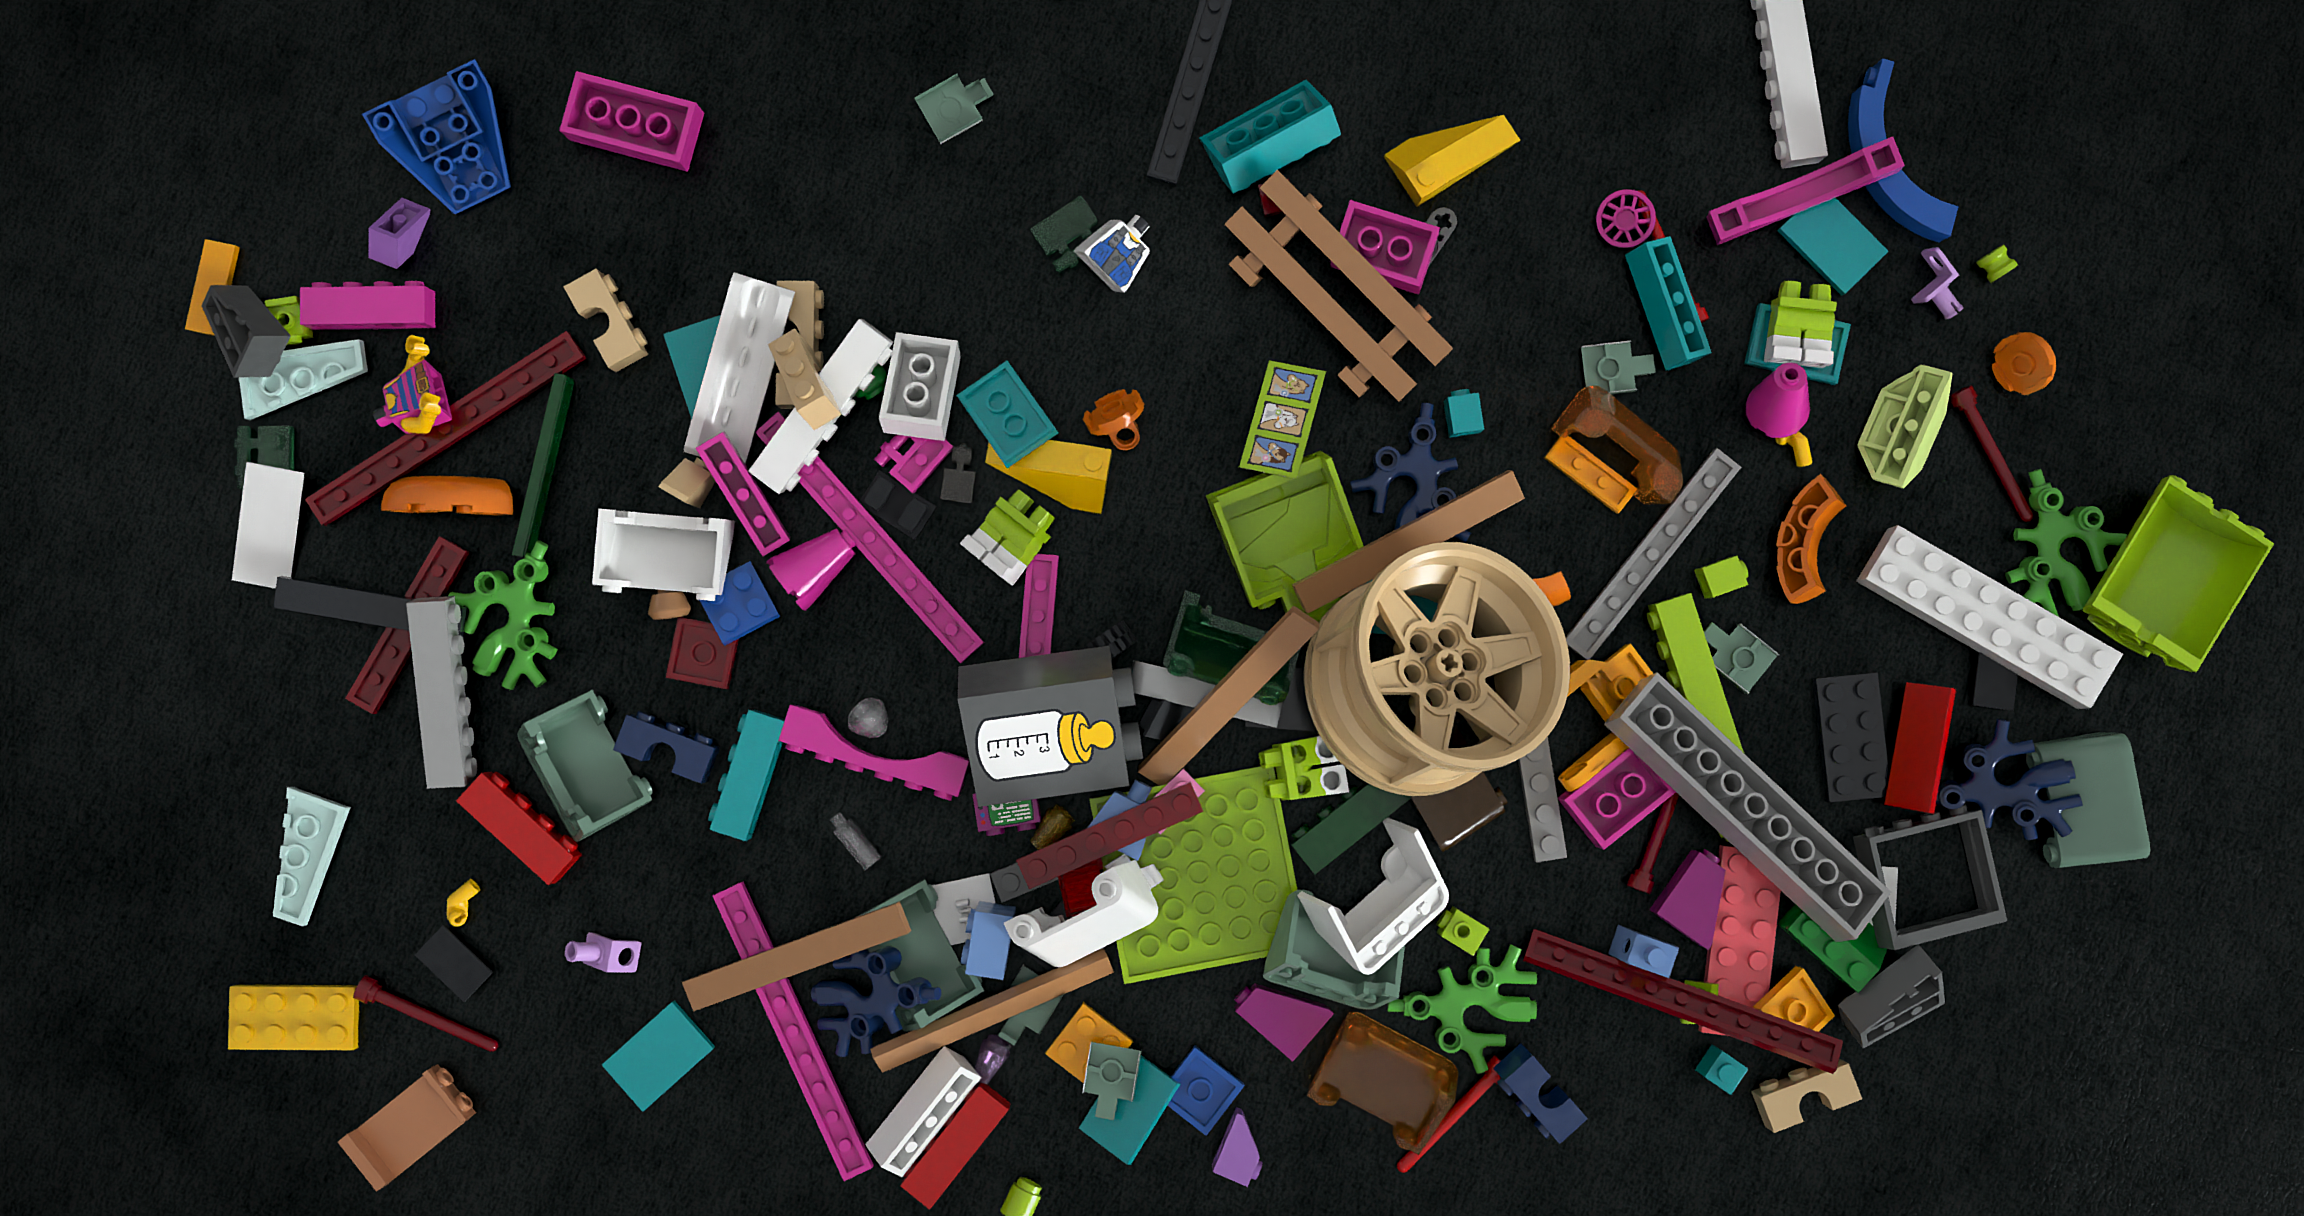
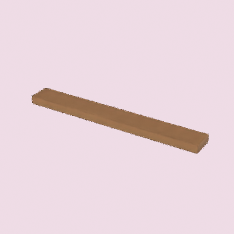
[1292,470,1525,614]
[1138,605,1319,785]
[682,901,911,1011]
[870,948,1114,1073]

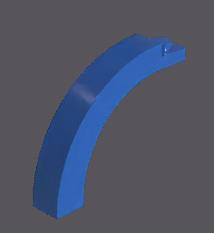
[1848,58,1959,243]

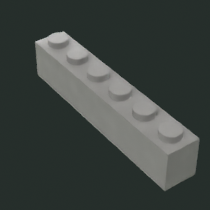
[406,596,477,789]

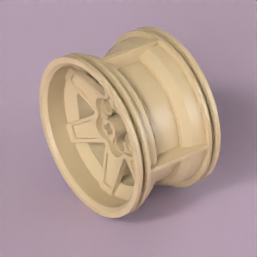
[1304,542,1570,796]

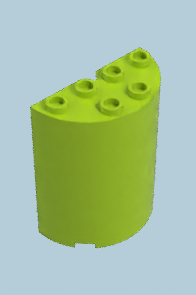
[2083,475,2274,672]

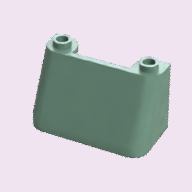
[517,690,653,842]
[2026,732,2150,868]
[852,880,984,1032]
[1263,890,1405,1009]

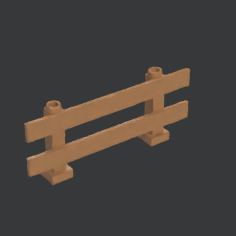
[1225,170,1453,401]

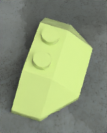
[1857,365,1953,489]

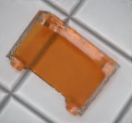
[1551,385,1683,505]
[1307,1012,1458,1155]

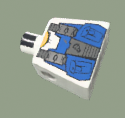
[1074,215,1150,293]

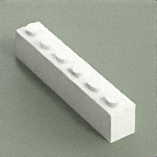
[1750,0,1828,168]
[748,319,893,494]

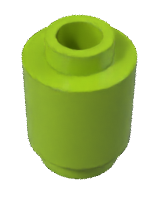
[1000,1177,1042,1216]

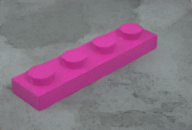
[1019,554,1059,658]

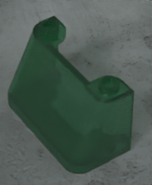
[1163,590,1301,705]

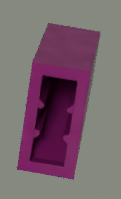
[1649,849,1726,950]
[1234,983,1334,1062]

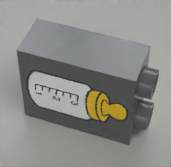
[957,646,1143,807]

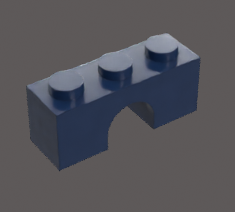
[613,711,720,783]
[1493,1043,1588,1144]

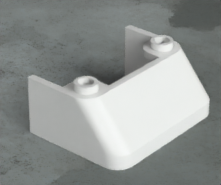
[1297,817,1449,974]

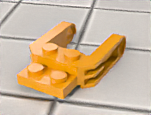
[1558,643,1653,792]

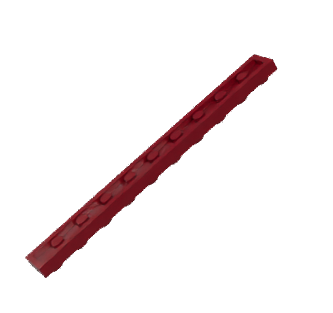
[305,331,587,526]
[1523,929,1843,1074]

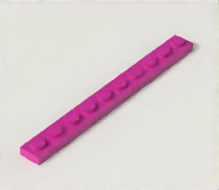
[755,412,984,663]
[713,882,874,1181]

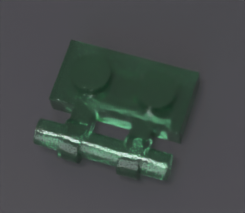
[1030,196,1098,273]
[234,426,294,489]

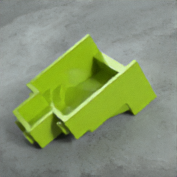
[1206,450,1364,622]

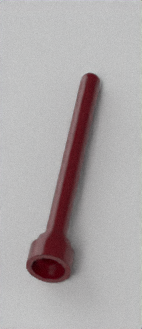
[1949,385,2034,522]
[1627,792,1680,894]
[353,975,498,1052]

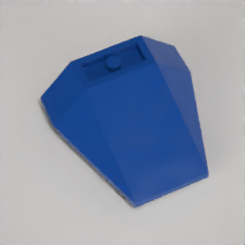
[362,59,511,214]

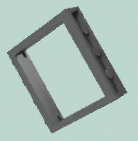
[1853,805,2007,950]

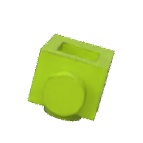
[265,296,313,346]

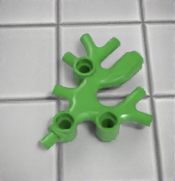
[2005,469,2127,617]
[448,541,557,690]
[1387,944,1537,1074]

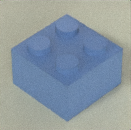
[961,901,1016,980]

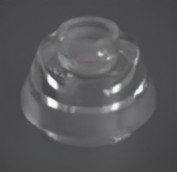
[848,698,889,738]

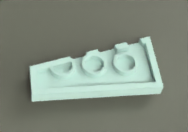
[239,339,368,420]
[273,787,351,926]

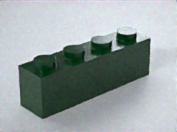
[1290,782,1411,874]

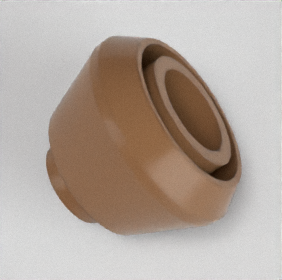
[648,590,691,620]

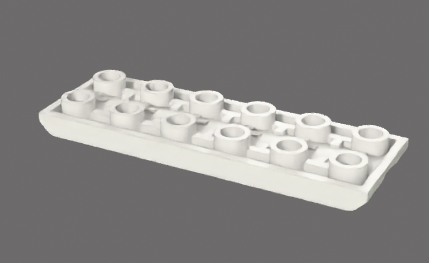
[684,272,795,465]

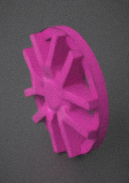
[1596,189,1656,248]

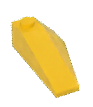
[1384,115,1520,207]
[985,440,1112,514]

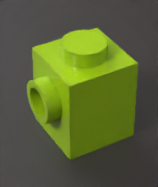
[1437,906,1489,956]

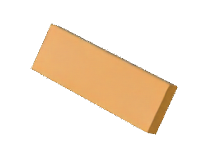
[185,239,240,336]
[1544,433,1638,514]

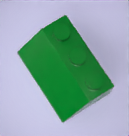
[1777,904,1887,993]

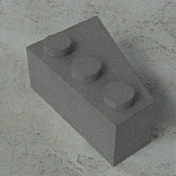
[202,285,291,378]
[1838,944,1945,1048]

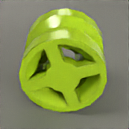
[1976,244,2018,283]

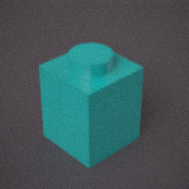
[1443,389,1484,438]
[1695,1045,1748,1095]

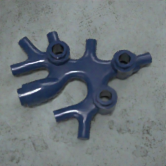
[1350,403,1471,543]
[1936,719,2083,840]
[811,946,941,1057]

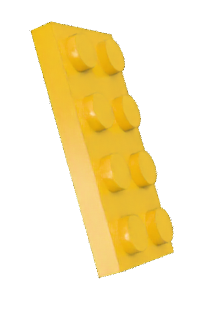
[228,985,359,1050]

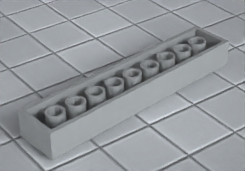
[1604,672,1891,942]

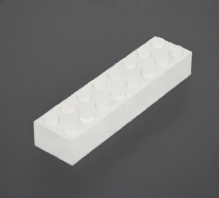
[1856,525,2123,709]

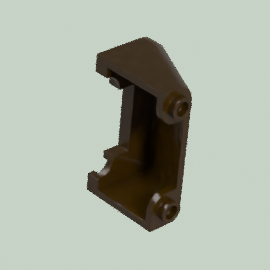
[1404,713,1508,852]

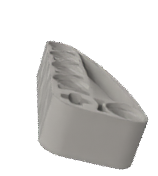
[1131,661,1284,728]

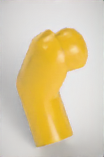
[1775,431,1812,467]
[447,879,480,927]

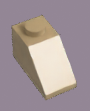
[659,458,716,508]

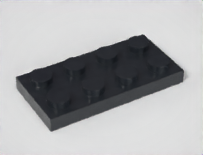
[1812,673,1889,802]

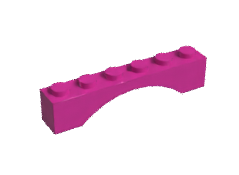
[1706,137,1905,245]
[778,705,970,800]

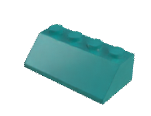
[1200,80,1341,194]

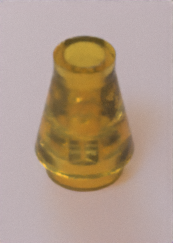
[1030,805,1074,850]

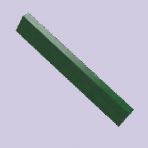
[512,373,575,557]

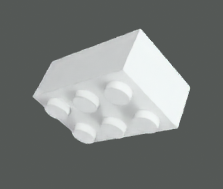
[879,332,961,441]

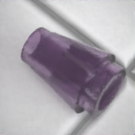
[974,1034,1011,1084]

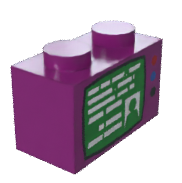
[972,793,1042,836]

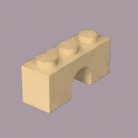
[563,269,648,372]
[768,328,841,430]
[1751,1059,1862,1133]

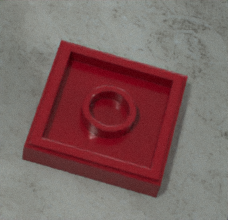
[666,617,739,689]

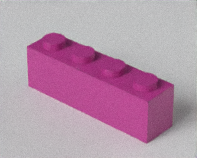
[300,281,435,330]
[695,431,790,556]

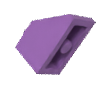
[369,198,430,269]
[1212,1107,1262,1187]

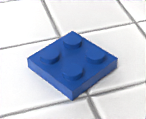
[700,561,780,646]
[1167,1045,1244,1136]

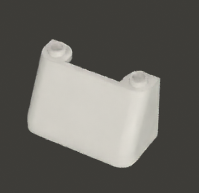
[592,509,735,601]
[1004,860,1158,967]

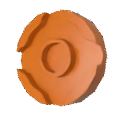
[1992,332,2056,395]
[1083,389,1144,450]

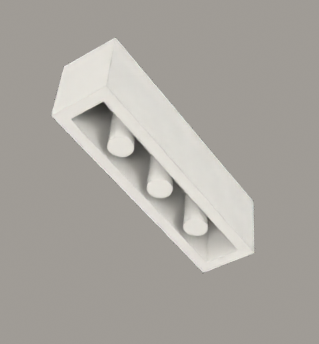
[865,1046,981,1177]

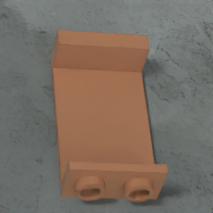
[338,1064,476,1192]

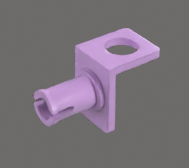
[1911,247,1963,319]
[565,932,641,972]

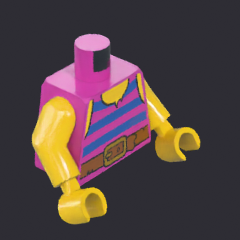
[373,335,452,434]

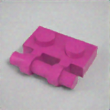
[874,434,954,494]

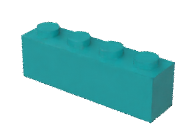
[1625,236,1712,370]
[708,710,785,841]

